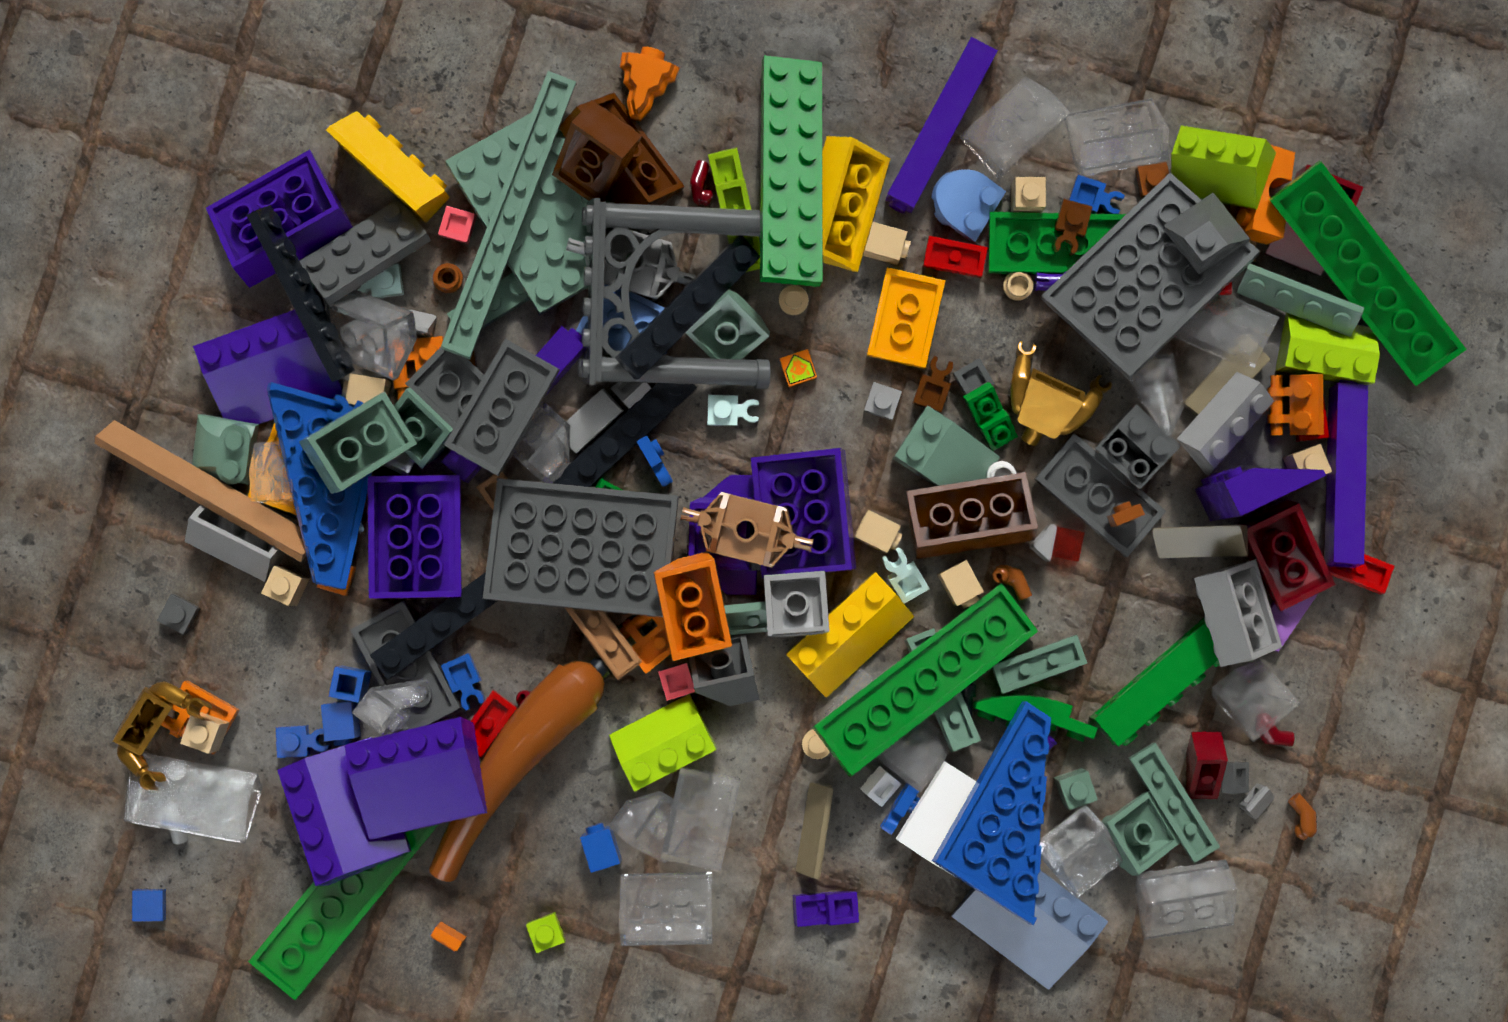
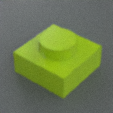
[526,912,566,953]

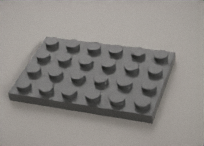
[1041,173,1260,380]
[483,478,679,617]

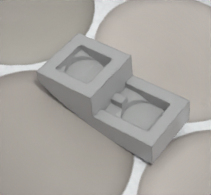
[556,388,624,454]

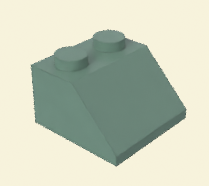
[394,387,453,469]

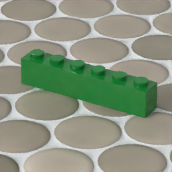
[1089,617,1220,747]

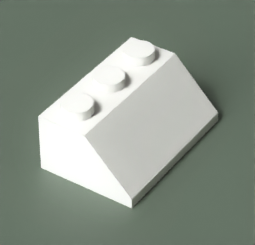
[896,761,976,878]

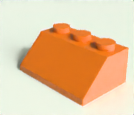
[653,552,732,661]

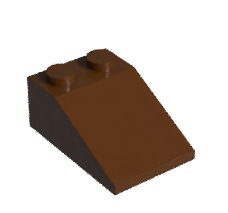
[552,100,642,202]

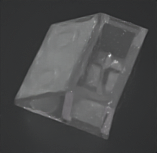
[352,678,430,735]
[1039,804,1123,899]

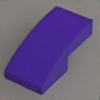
[792,891,859,927]

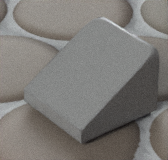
[398,310,437,337]
[1029,524,1057,562]
[1239,783,1274,820]

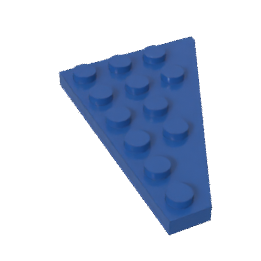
[267,382,372,590]
[932,701,1051,925]

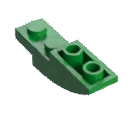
[973,695,1098,742]

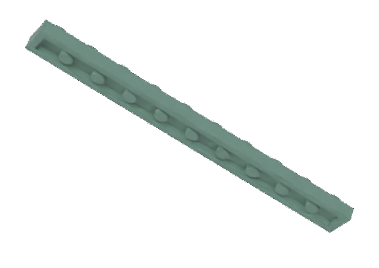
[441,71,576,359]

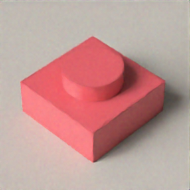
[438,206,477,244]
[658,663,695,701]

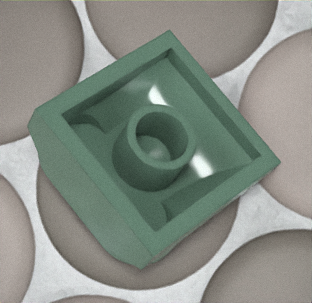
[686,290,770,359]
[192,414,259,485]
[1100,791,1181,876]

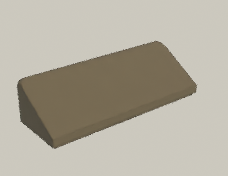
[1183,337,1270,417]
[1152,525,1248,558]
[796,782,834,879]

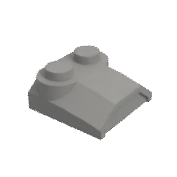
[764,571,830,637]

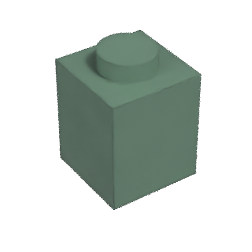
[1054,768,1098,810]

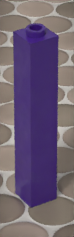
[885,37,998,214]
[441,326,587,483]
[1324,380,1368,568]

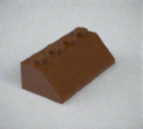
[559,93,685,205]
[906,472,1038,559]

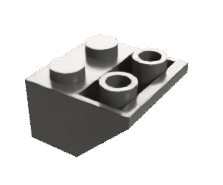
[1095,404,1181,490]

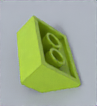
[1171,126,1276,209]
[1275,312,1380,385]
[609,694,717,792]

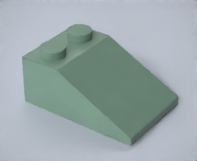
[299,391,417,494]
[892,405,1000,486]

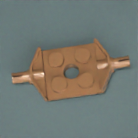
[681,492,814,568]

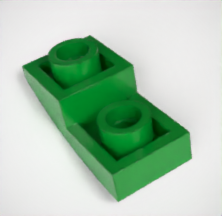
[963,382,1018,451]

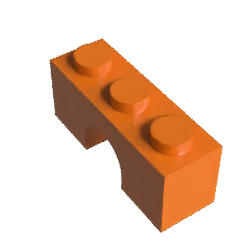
[1236,145,1295,245]

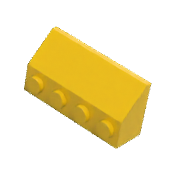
[326,111,450,223]
[822,136,890,272]
[785,572,914,698]

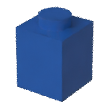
[328,665,372,703]
[321,701,361,746]
[580,822,622,873]

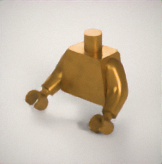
[1011,341,1112,446]
[113,682,212,791]

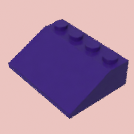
[206,149,353,288]
[193,310,343,425]
[751,448,857,578]
[1195,466,1326,521]
[368,475,462,599]
[345,717,487,840]
[277,737,412,886]

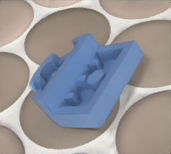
[931,170,1006,242]

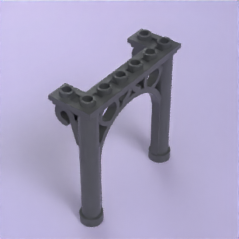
[578,198,771,389]

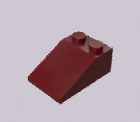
[1236,500,1336,611]

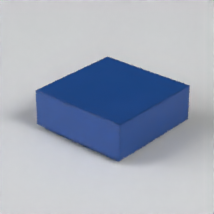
[132,889,166,921]

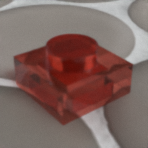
[1052,526,1085,562]

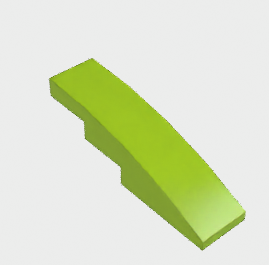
[707,147,760,272]

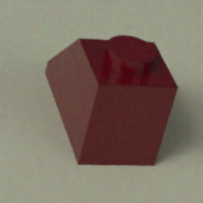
[1186,731,1228,799]

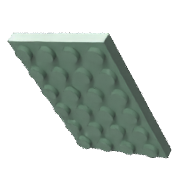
[445,113,631,316]

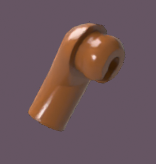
[992,564,1032,601]
[1288,793,1317,840]

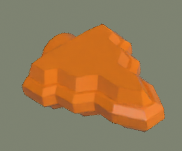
[620,47,680,122]

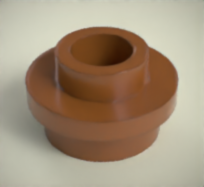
[433,263,463,294]

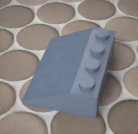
[951,870,1108,990]

